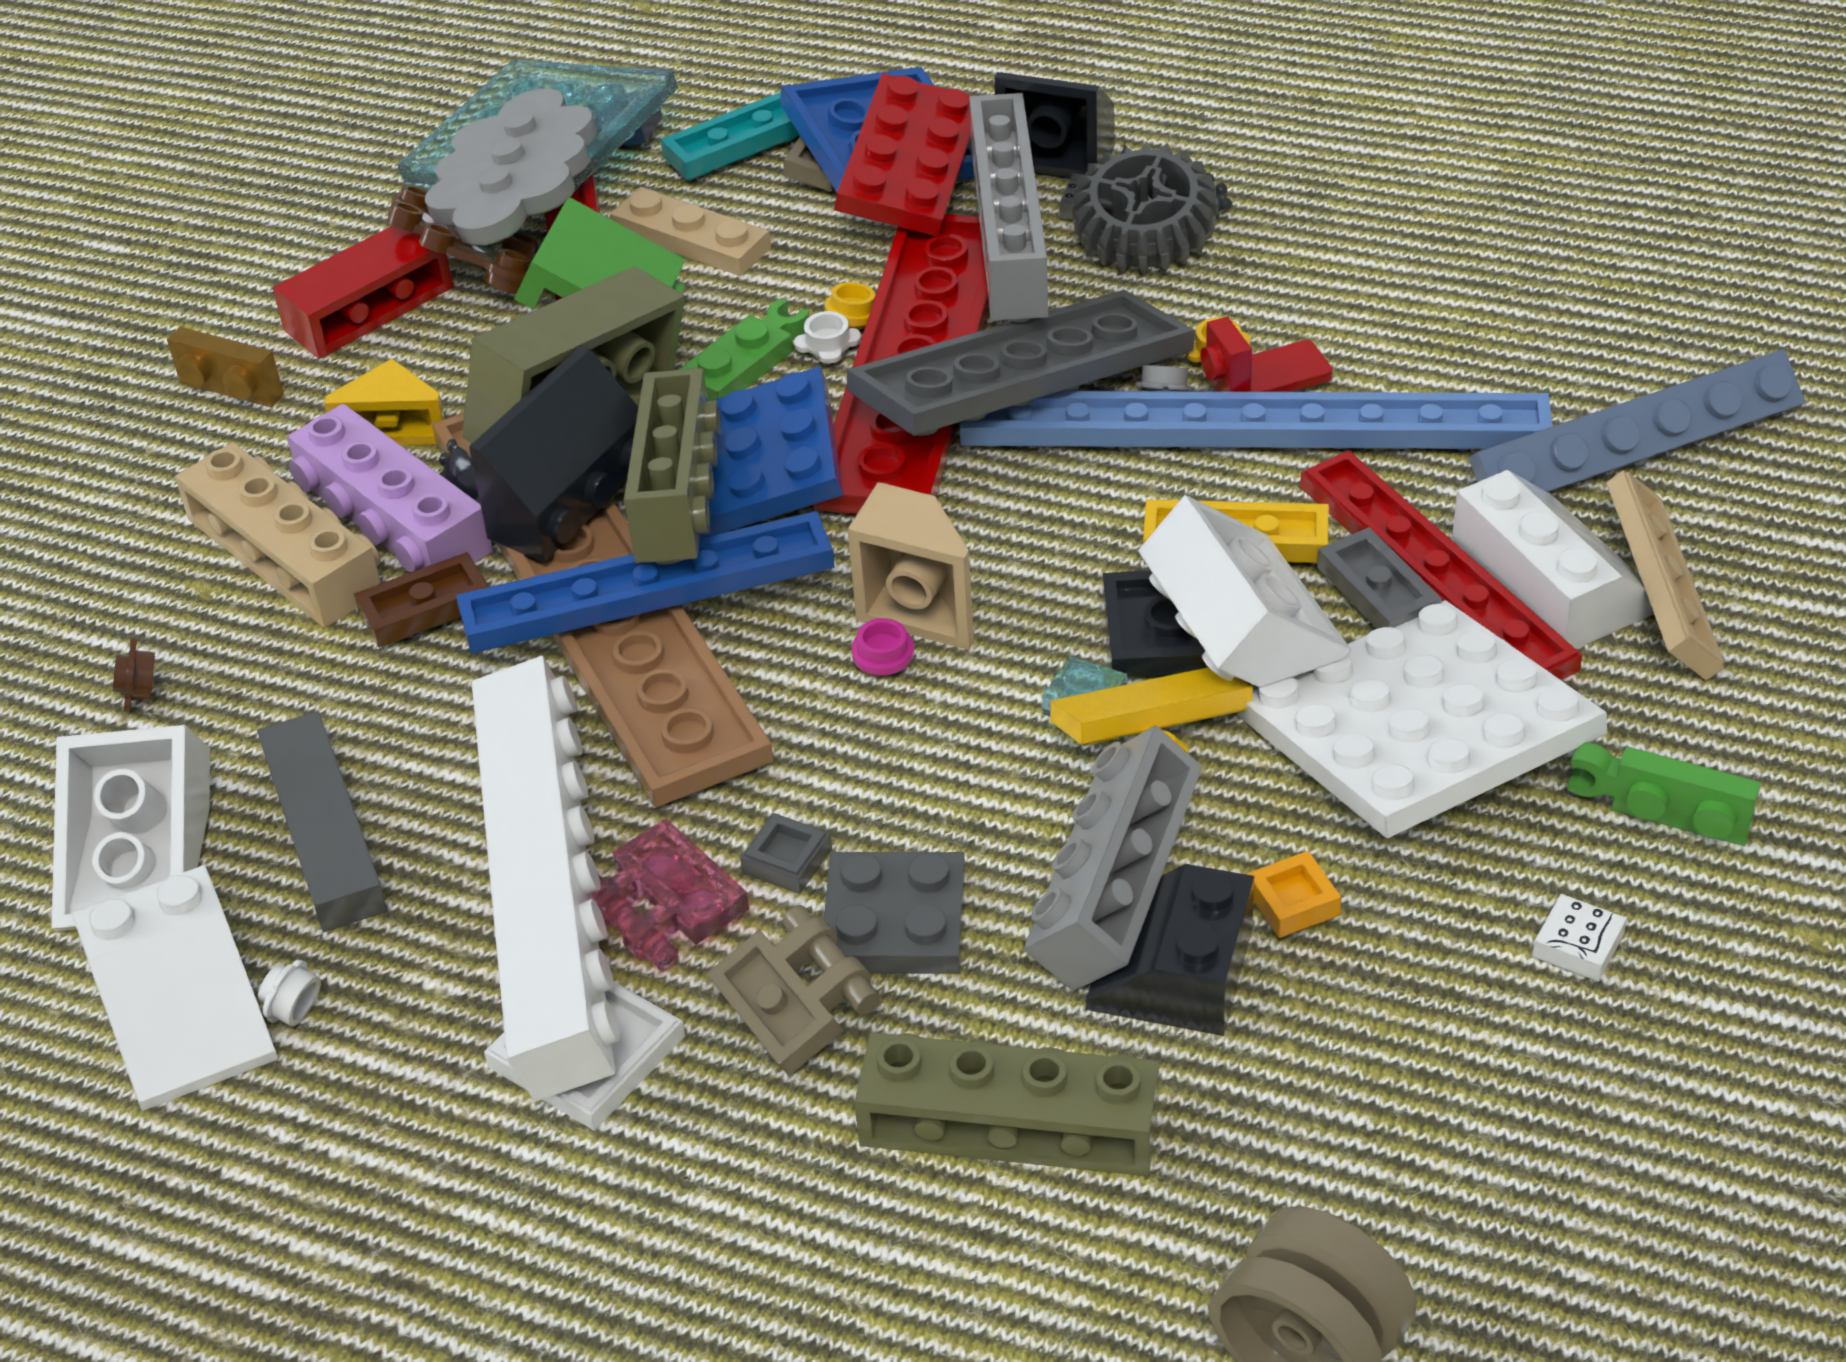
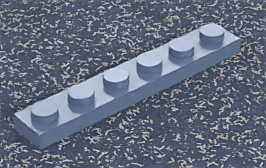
[1468,348,1806,493]

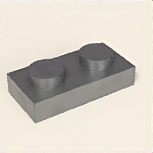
[1317,527,1442,629]

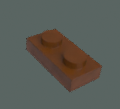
[354,552,489,648]

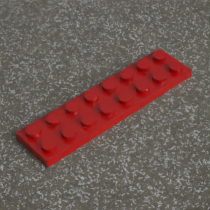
[813,214,989,514]

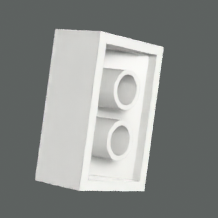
[1452,470,1654,649]
[1138,495,1351,688]

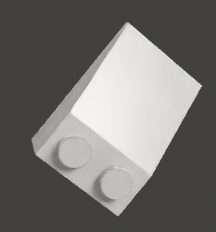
[52,725,210,931]
[72,865,278,1111]

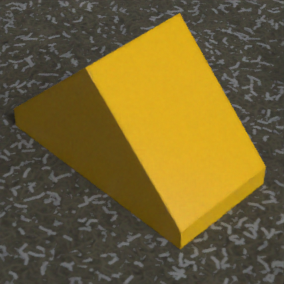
[324,358,445,445]

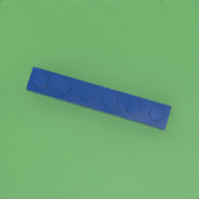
[456,511,835,654]

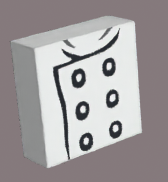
[1532,894,1627,982]

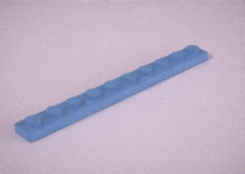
[960,391,1553,450]

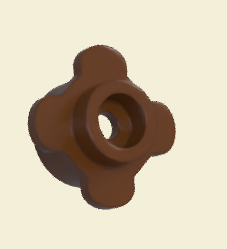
[113,637,155,712]

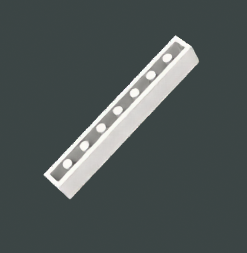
[472,655,621,1102]

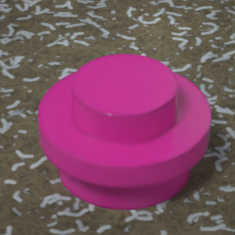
[851,618,914,675]

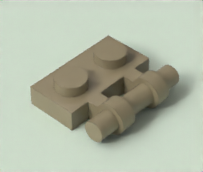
[706,905,881,1076]

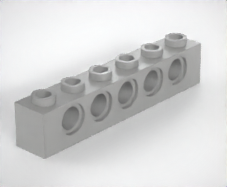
[969,93,1048,323]

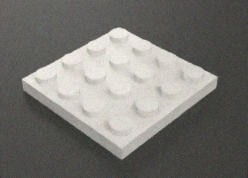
[1237,600,1607,839]

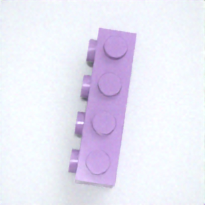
[287,403,493,572]

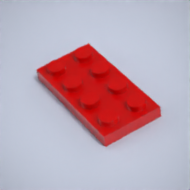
[834,73,972,237]

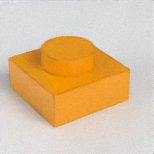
[1247,851,1342,938]

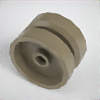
[1210,1206,1417,1362]

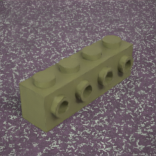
[624,368,721,564]
[854,1032,1159,1176]

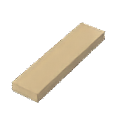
[1606,470,1724,681]

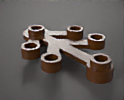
[387,185,537,294]

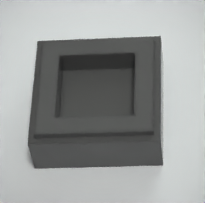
[740,813,832,894]

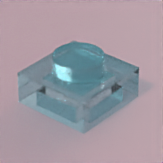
[1042,656,1127,717]

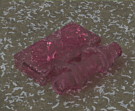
[592,818,750,970]

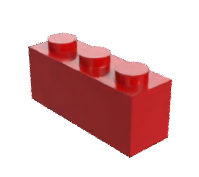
[272,225,454,359]

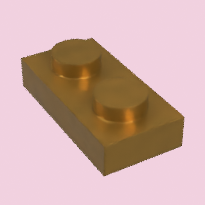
[167,326,284,408]

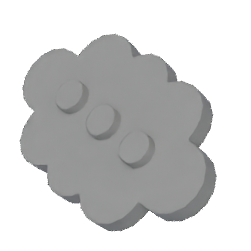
[425,88,597,246]

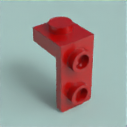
[1200,316,1333,392]

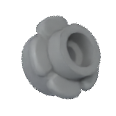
[1135,365,1192,392]

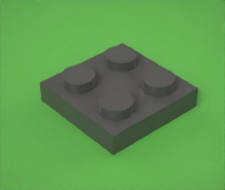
[822,852,966,974]

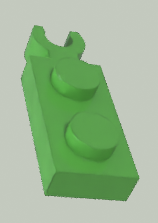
[679,298,809,401]
[1567,742,1761,847]

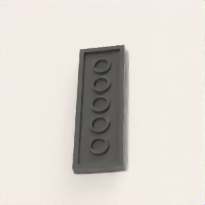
[847,290,1195,436]

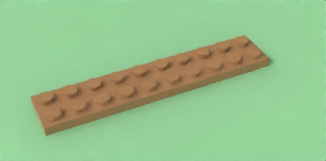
[431,412,774,808]

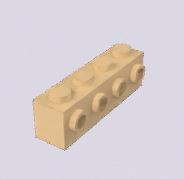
[175,442,381,628]

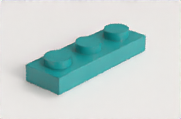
[660,92,800,180]

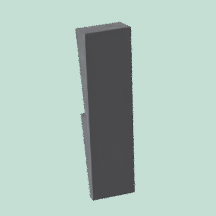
[257,711,388,933]

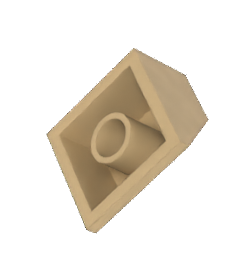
[847,482,974,650]

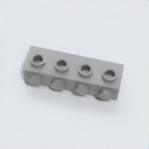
[1023,725,1203,991]

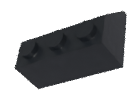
[469,346,639,563]

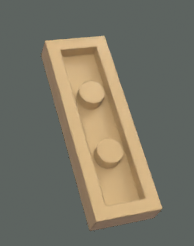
[610,187,771,276]

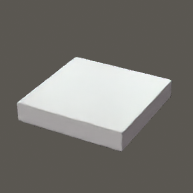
[484,981,685,1131]

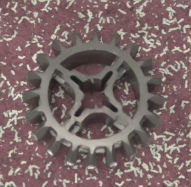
[1071,142,1219,276]

